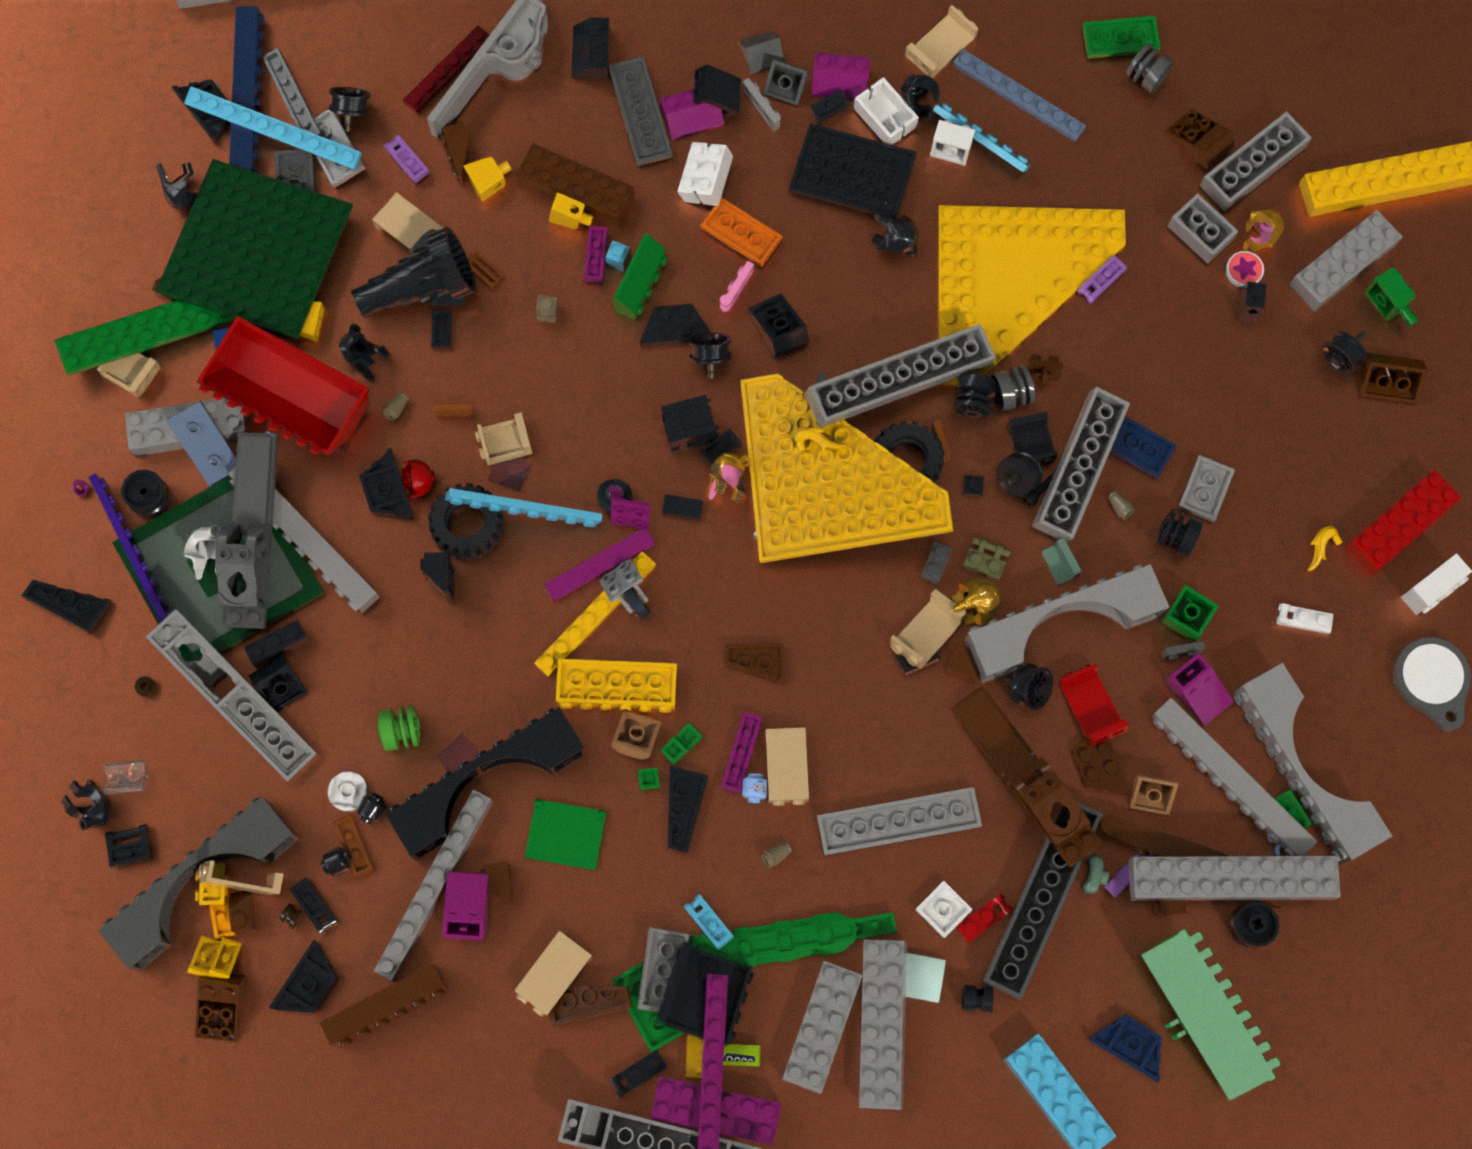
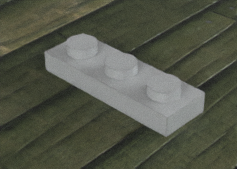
[742,78,781,131]

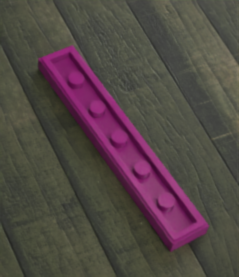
[544,527,655,602]

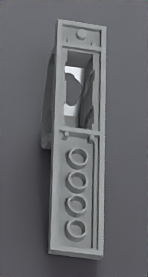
[427,0,549,139]
[146,609,317,782]

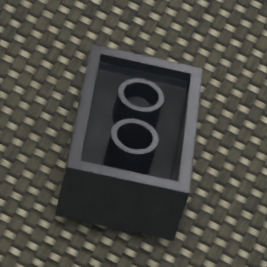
[748,293,809,357]

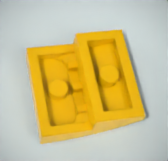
[187,935,242,979]

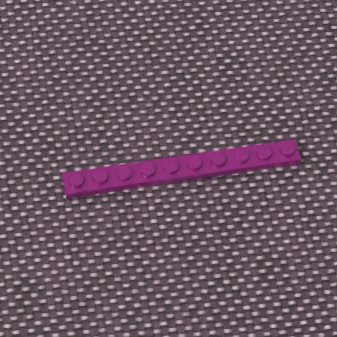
[697,974,728,1149]

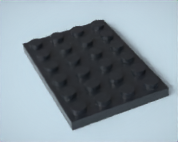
[789,123,917,220]

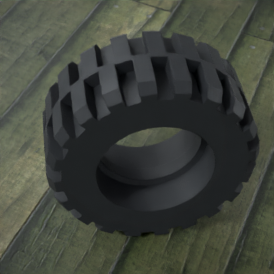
[874,421,945,484]
[428,483,505,561]

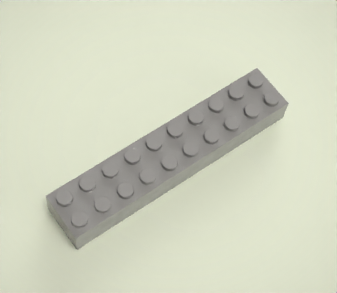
[804,324,996,428]
[1129,856,1341,901]

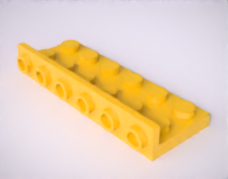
[556,659,677,713]

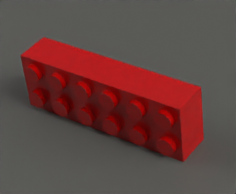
[1345,469,1462,576]

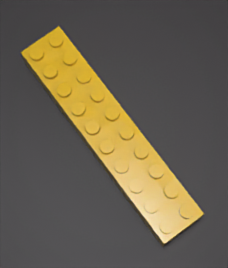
[1299,141,1472,217]

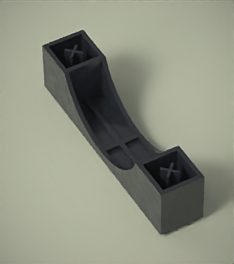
[386,707,587,861]

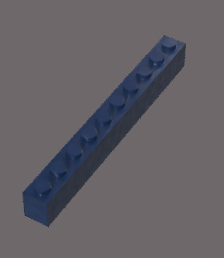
[229,6,264,173]

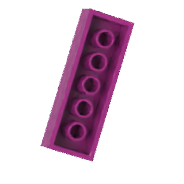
[650,1077,781,1145]

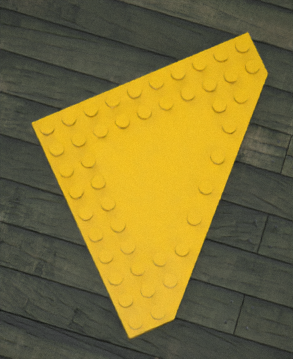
[938,205,1126,385]
[741,374,954,563]

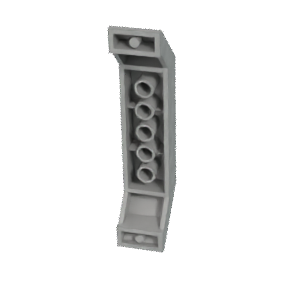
[558,1099,763,1149]

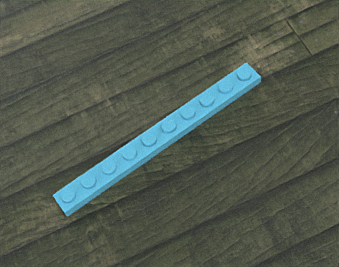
[184,86,362,171]

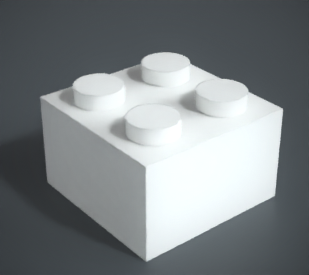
[930,120,975,166]

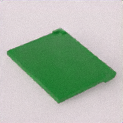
[524,799,607,870]

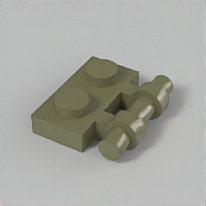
[963,536,1011,582]

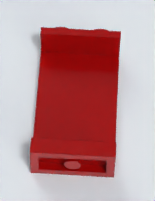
[1059,664,1129,747]

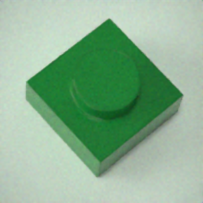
[638,767,660,791]

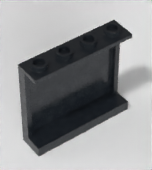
[655,941,754,1047]

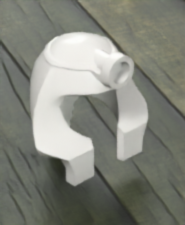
[184,525,221,580]

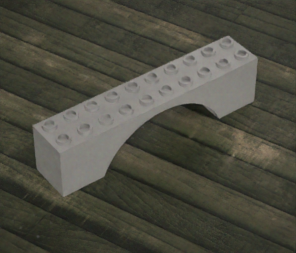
[964,564,1169,683]
[1233,663,1393,865]

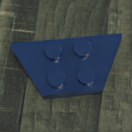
[1088,1015,1162,1083]

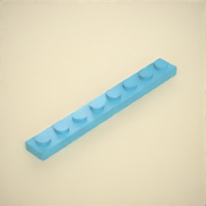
[445,488,602,527]

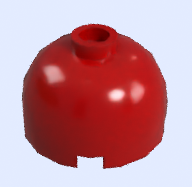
[402,459,435,499]

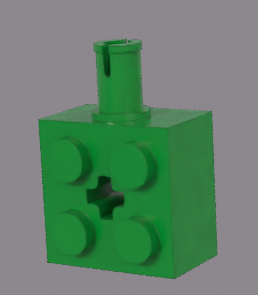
[1364,267,1419,327]

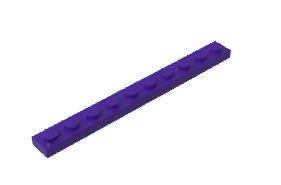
[89,473,183,646]

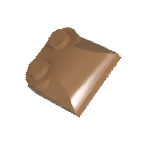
[611,710,661,760]

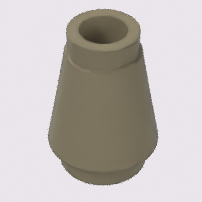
[382,392,409,421]
[1108,491,1135,520]
[761,841,792,868]

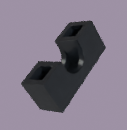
[244,620,310,669]

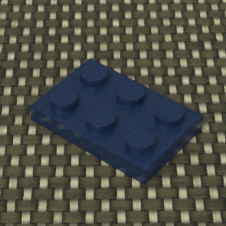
[1110,417,1177,479]

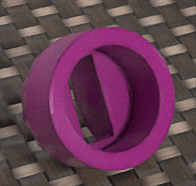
[71,479,89,496]

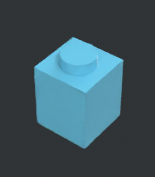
[606,241,631,272]

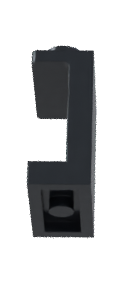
[693,64,741,118]
[1007,411,1058,465]

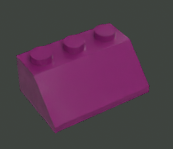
[811,52,870,100]
[660,89,724,141]

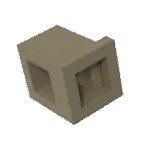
[536,295,559,323]

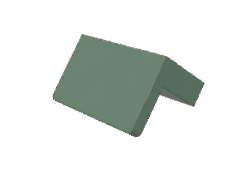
[1041,538,1082,585]

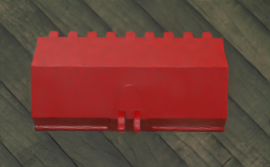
[197,316,370,455]

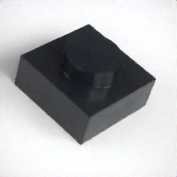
[963,475,984,497]

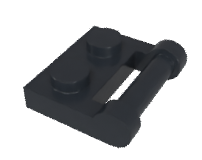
[105,824,152,868]

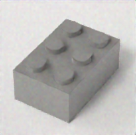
[1168,193,1238,264]

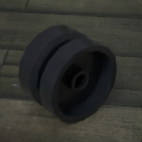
[121,469,170,518]
[1228,902,1280,949]

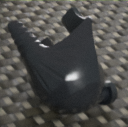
[900,73,940,120]
[156,162,198,210]
[871,213,919,257]
[339,324,390,382]
[61,780,112,831]

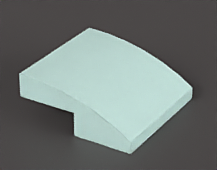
[906,952,946,1003]

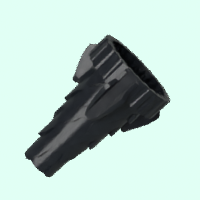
[351,227,476,317]

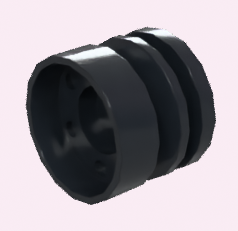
[953,374,998,419]
[1156,508,1203,558]

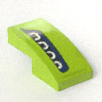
[723,1044,761,1067]

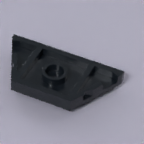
[171,79,228,143]
[640,304,711,346]
[359,448,414,518]
[269,940,338,1013]

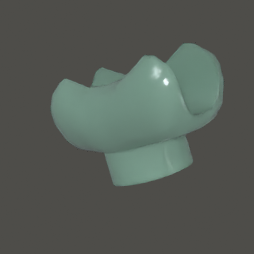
[1083,855,1109,894]

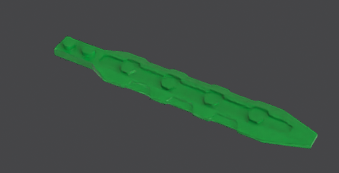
[688,912,897,968]

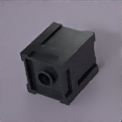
[661,394,719,454]

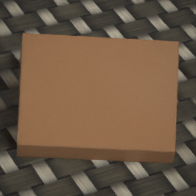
[1129,774,1179,816]

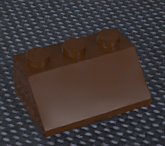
[1360,352,1427,404]

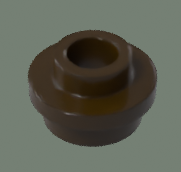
[135,676,155,696]

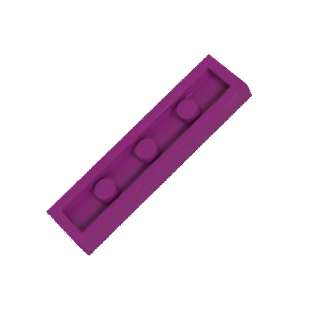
[721,712,763,794]

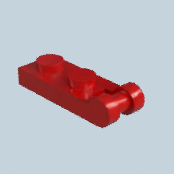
[956,894,1013,943]

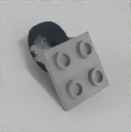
[599,558,650,619]

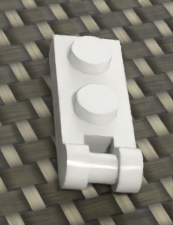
[1276,603,1333,634]

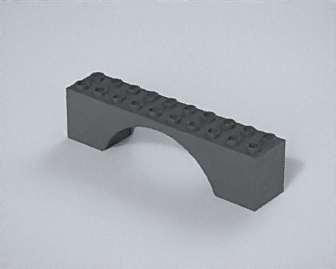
[99,797,300,972]

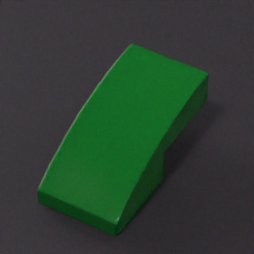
[660,722,704,765]

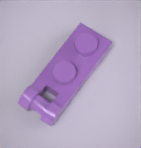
[383,134,430,183]
[1077,255,1128,304]

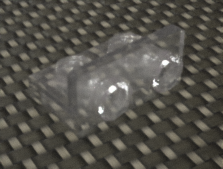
[102,760,148,795]

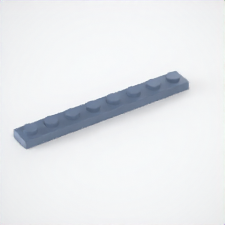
[952,49,1086,142]

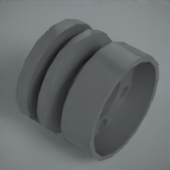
[1125,43,1174,94]
[991,364,1035,411]

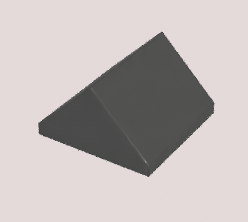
[738,31,785,75]
[763,59,808,106]

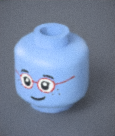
[742,774,768,804]

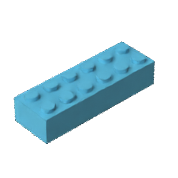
[1003,1033,1116,1149]

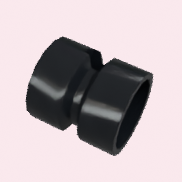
[962,985,994,1014]

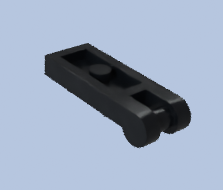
[290,877,339,936]
[608,1050,668,1099]

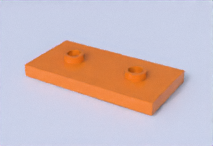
[700,197,783,267]

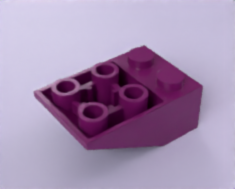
[1165,653,1233,726]
[443,871,489,940]

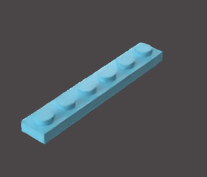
[933,103,1031,172]

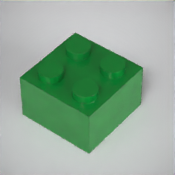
[1161,585,1219,642]

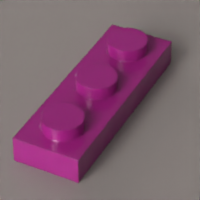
[584,226,608,283]

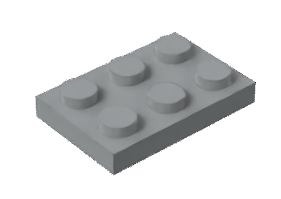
[1178,455,1235,523]

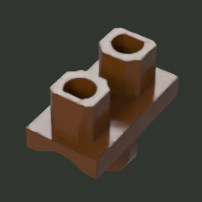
[1027,354,1063,384]

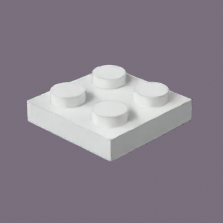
[915,881,973,939]

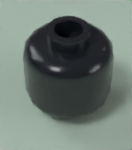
[357,793,387,824]
[321,846,352,877]

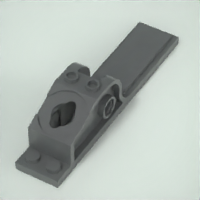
[215,433,278,629]

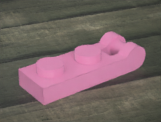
[720,261,754,312]

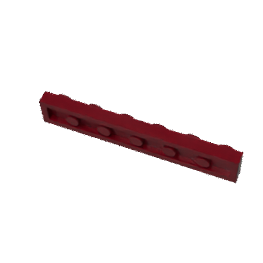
[403,25,490,114]

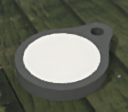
[1393,637,1471,732]

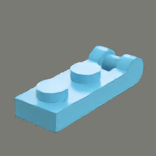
[683,894,734,950]

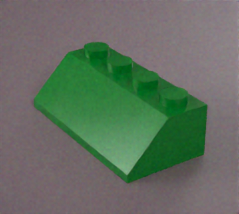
[613,233,668,320]

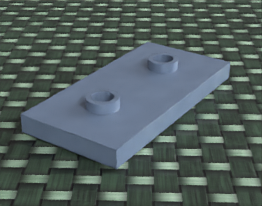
[166,400,237,486]

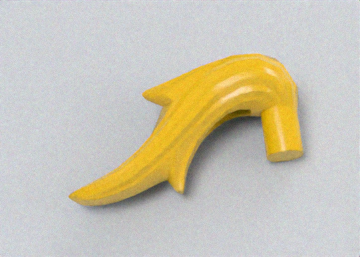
[794,428,846,452]
[1307,526,1343,571]

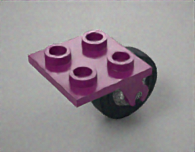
[597,479,650,529]

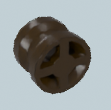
[279,903,304,929]

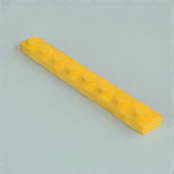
[534,552,656,677]

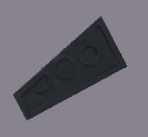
[21,580,112,634]
[668,765,708,853]

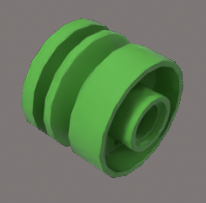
[377,705,421,752]

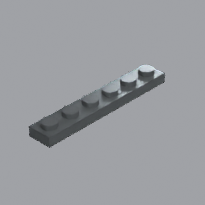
[262,47,323,137]

